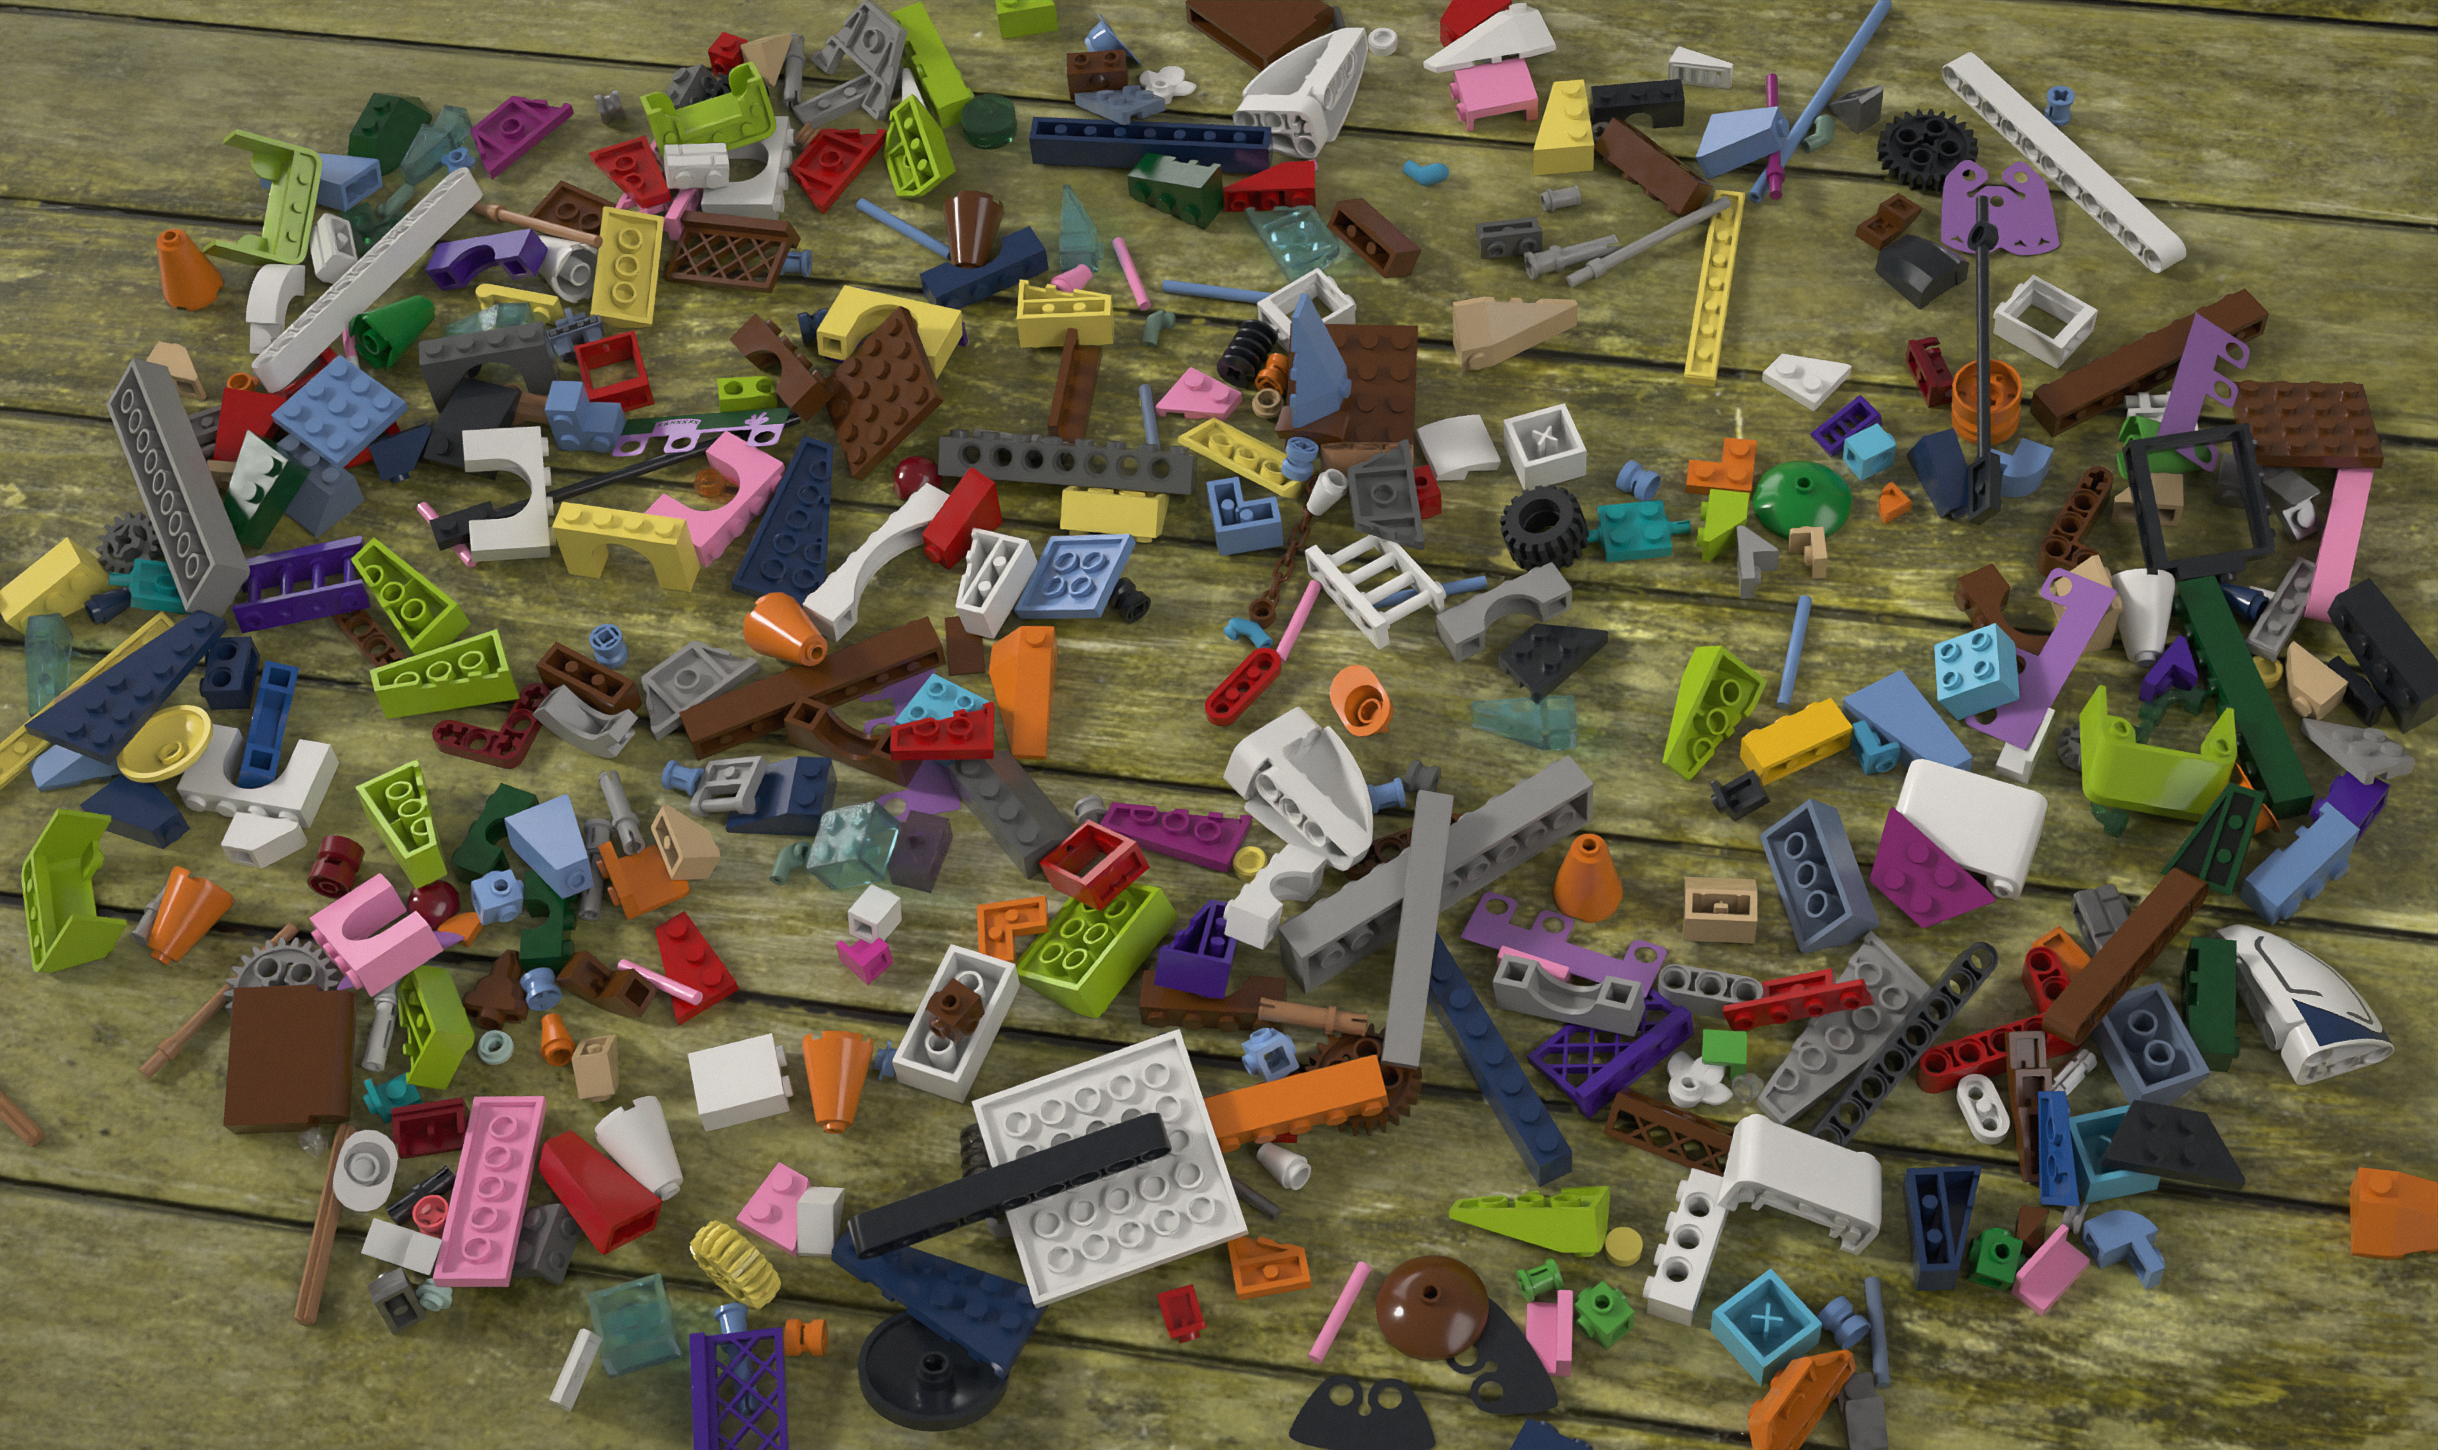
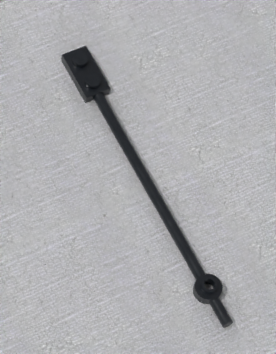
[1967,195,2001,526]
[429,412,801,551]

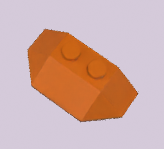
[1748,1349,1857,1450]

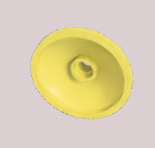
[116,705,214,783]

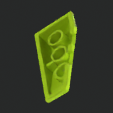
[1662,646,1767,781]

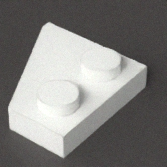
[1762,354,1852,411]

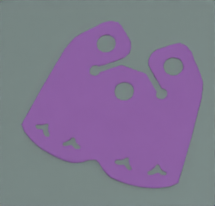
[1941,160,2060,255]

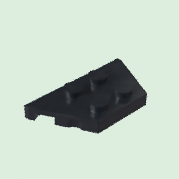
[1498,623,1609,704]
[2099,1100,2246,1191]

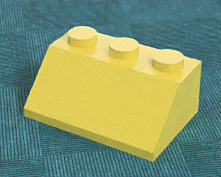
[1060,485,1170,543]

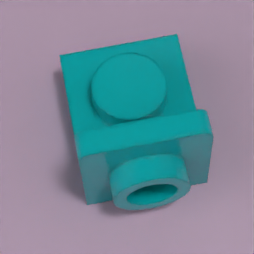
[363,1072,423,1124]

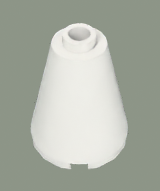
[538,235,598,303]
[2111,569,2175,667]
[594,1096,683,1201]

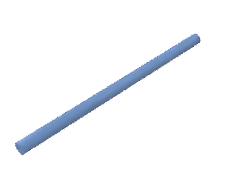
[1748,0,1892,203]

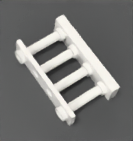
[1305,534,1446,650]

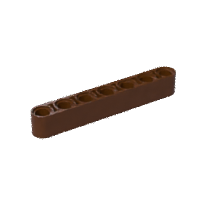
[2042,867,2210,1046]

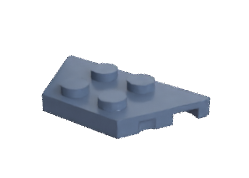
[1074,85,1166,125]

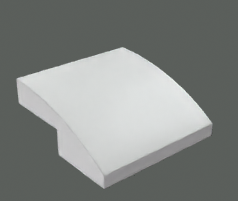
[1415,415,1501,481]
[549,1329,602,1412]

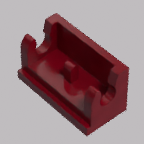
[1905,337,1954,408]
[391,1097,471,1159]

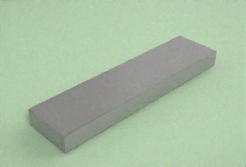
[792,66,903,129]
[2245,556,2316,663]

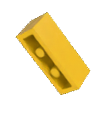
[1740,698,1853,786]

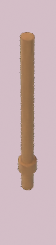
[473,202,603,248]
[138,922,299,1079]

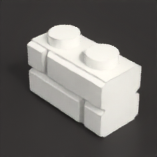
[664,143,729,189]
[309,213,358,284]

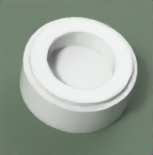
[1368,28,1398,56]

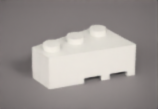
[955,527,1037,639]

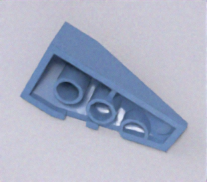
[1290,293,1352,428]
[28,744,122,792]

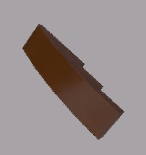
[2004,1031,2052,1182]

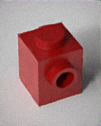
[707,32,748,77]
[1413,464,1442,519]

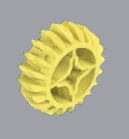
[690,1221,781,1310]

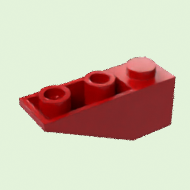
[1223,161,1316,212]

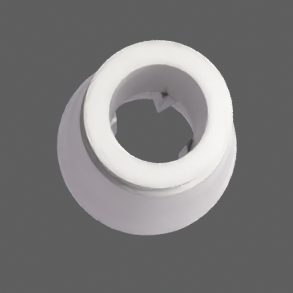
[1306,469,1348,516]
[1257,1142,1311,1190]

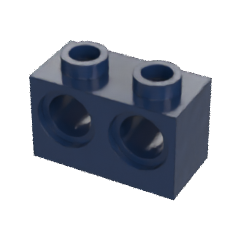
[199,636,260,710]

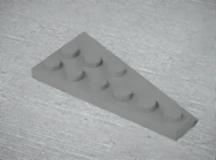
[1757,930,1938,1127]

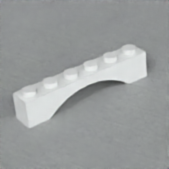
[803,483,950,643]

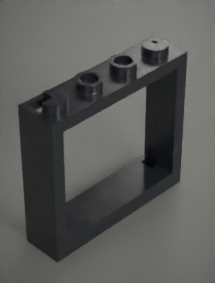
[2122,422,2276,575]

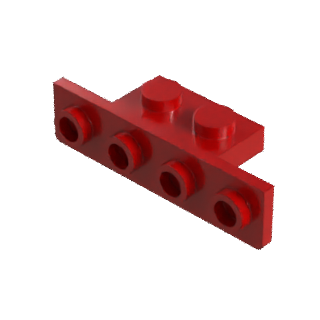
[1723,968,1874,1031]

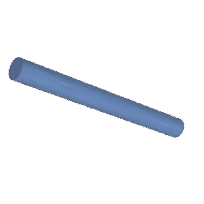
[856,198,951,260]
[1162,280,1273,304]
[1372,576,1487,609]
[1776,595,1812,711]

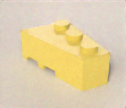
[1017,279,1114,348]

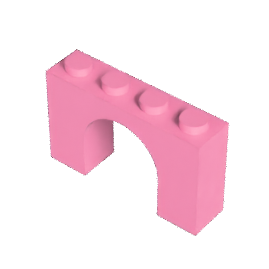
[644,431,786,568]
[309,873,444,997]

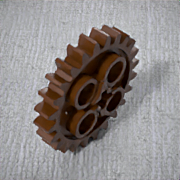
[1305,1023,1422,1136]

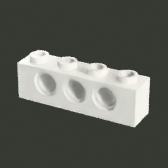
[1642,1168,1729,1327]

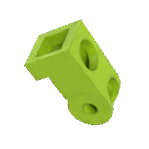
[717,376,778,412]

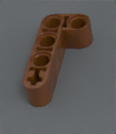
[2037,466,2114,581]

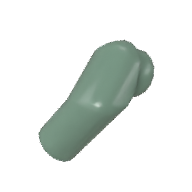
[1802,114,1835,153]
[376,184,415,221]
[1141,310,1176,348]
[769,841,813,885]

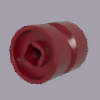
[307,835,365,899]

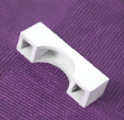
[1223,843,1326,950]

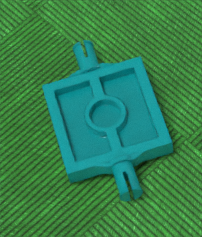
[1587,500,1691,562]
[108,558,192,615]

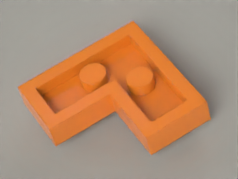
[1685,437,1757,499]
[977,895,1049,965]

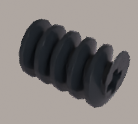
[1217,319,1278,388]

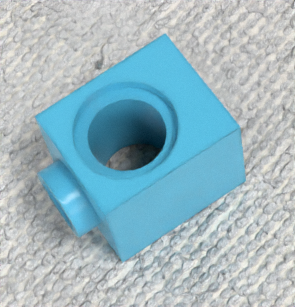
[1842,423,1897,481]

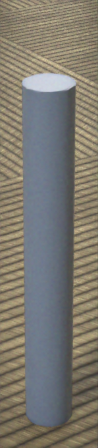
[1139,384,1163,465]
[1864,1277,1891,1389]

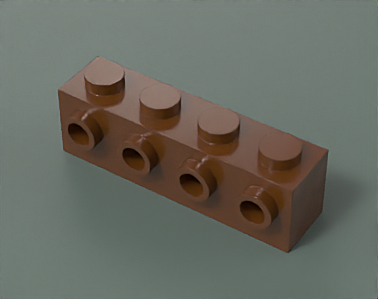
[1594,118,1714,218]

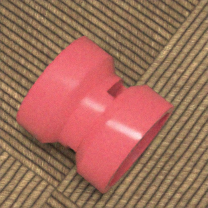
[412,1195,449,1240]

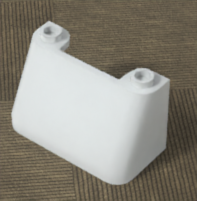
[1896,759,2048,901]
[1717,1114,1882,1256]

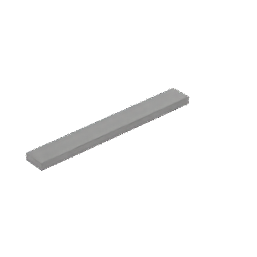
[1381,790,1454,1070]

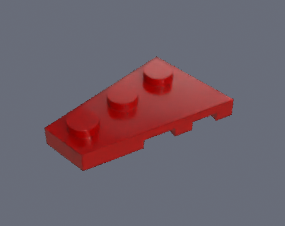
[588,135,672,209]
[890,702,995,761]
[655,911,739,1026]

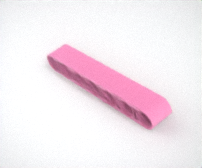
[2304,468,2374,624]

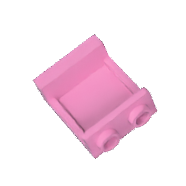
[1450,57,1538,132]

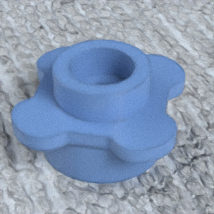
[441,147,475,174]
[873,1040,898,1081]

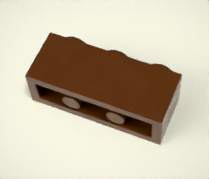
[1327,198,1422,279]
[536,642,642,715]

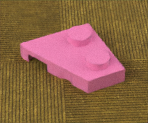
[1155,367,1243,421]
[736,1162,810,1258]

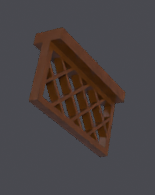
[663,210,801,294]

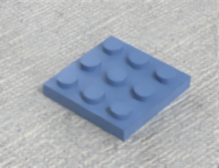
[271,355,408,470]
[1014,534,1136,619]

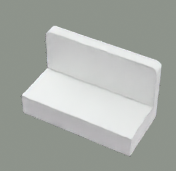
[1994,708,2055,784]

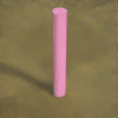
[1112,237,1151,311]
[417,502,478,568]
[1276,580,1322,664]
[618,959,703,1005]
[1308,1262,1372,1364]

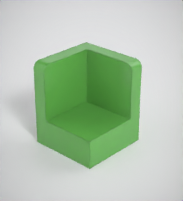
[1702,1029,1747,1082]

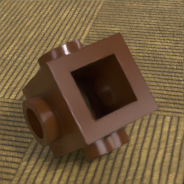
[925,978,985,1044]

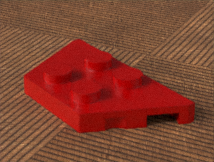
[789,129,887,214]

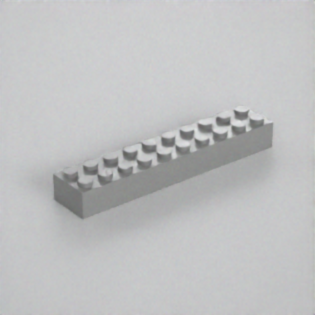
[106,358,250,618]
[1278,755,1594,994]

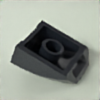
[1875,234,1969,310]

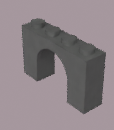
[419,321,560,413]

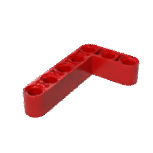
[1916,946,2084,1094]

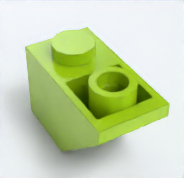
[1696,489,1750,561]

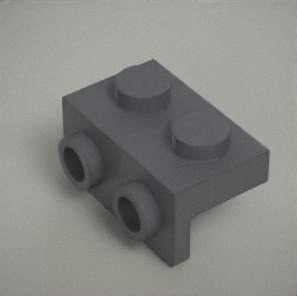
[664,64,717,110]
[1476,216,1542,259]
[511,1203,582,1285]

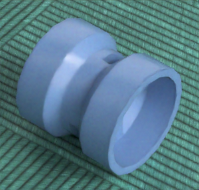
[1281,437,1319,481]
[1616,460,1661,502]
[589,624,628,669]
[1817,1296,1871,1350]

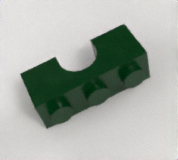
[450,783,540,885]
[519,870,578,975]

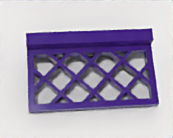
[1527,988,1694,1119]
[689,1327,789,1450]

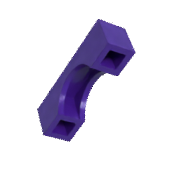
[425,228,548,291]

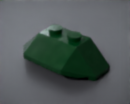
[347,93,433,176]

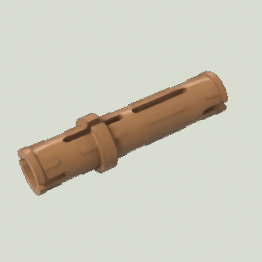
[1258,997,1369,1037]

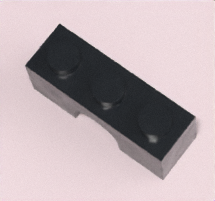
[1590,79,1685,129]

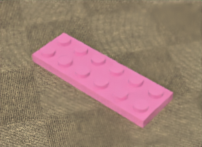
[433,1096,547,1287]

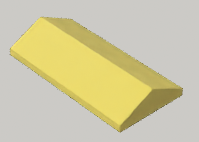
[590,206,664,329]
[1177,417,1318,500]

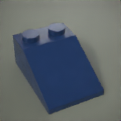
[726,756,837,837]

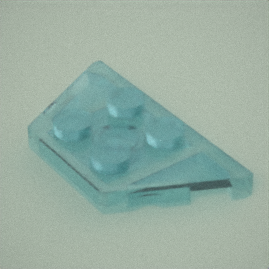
[1245,205,1340,283]

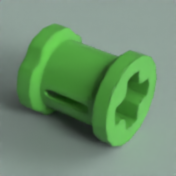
[1516,1258,1564,1303]

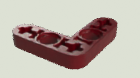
[432,683,550,769]

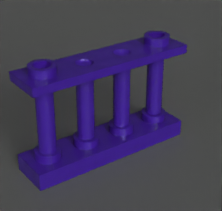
[232,535,371,634]

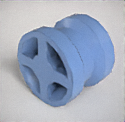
[520,967,562,1011]

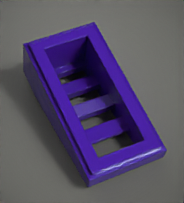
[1810,395,1883,458]

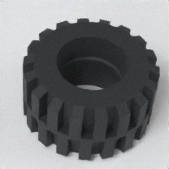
[1500,485,1589,572]

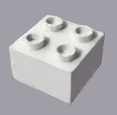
[1503,403,1587,491]

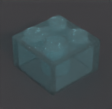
[806,800,901,890]
[587,1273,683,1379]

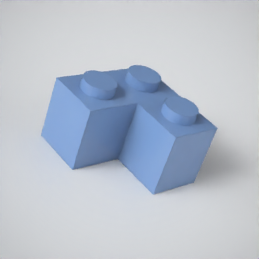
[544,381,626,453]
[1206,477,1283,556]

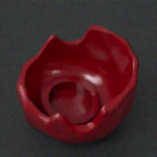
[893,456,942,501]
[407,879,460,931]

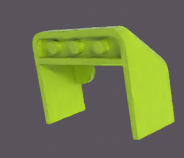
[203,129,323,266]
[2079,685,2237,822]
[21,808,127,974]

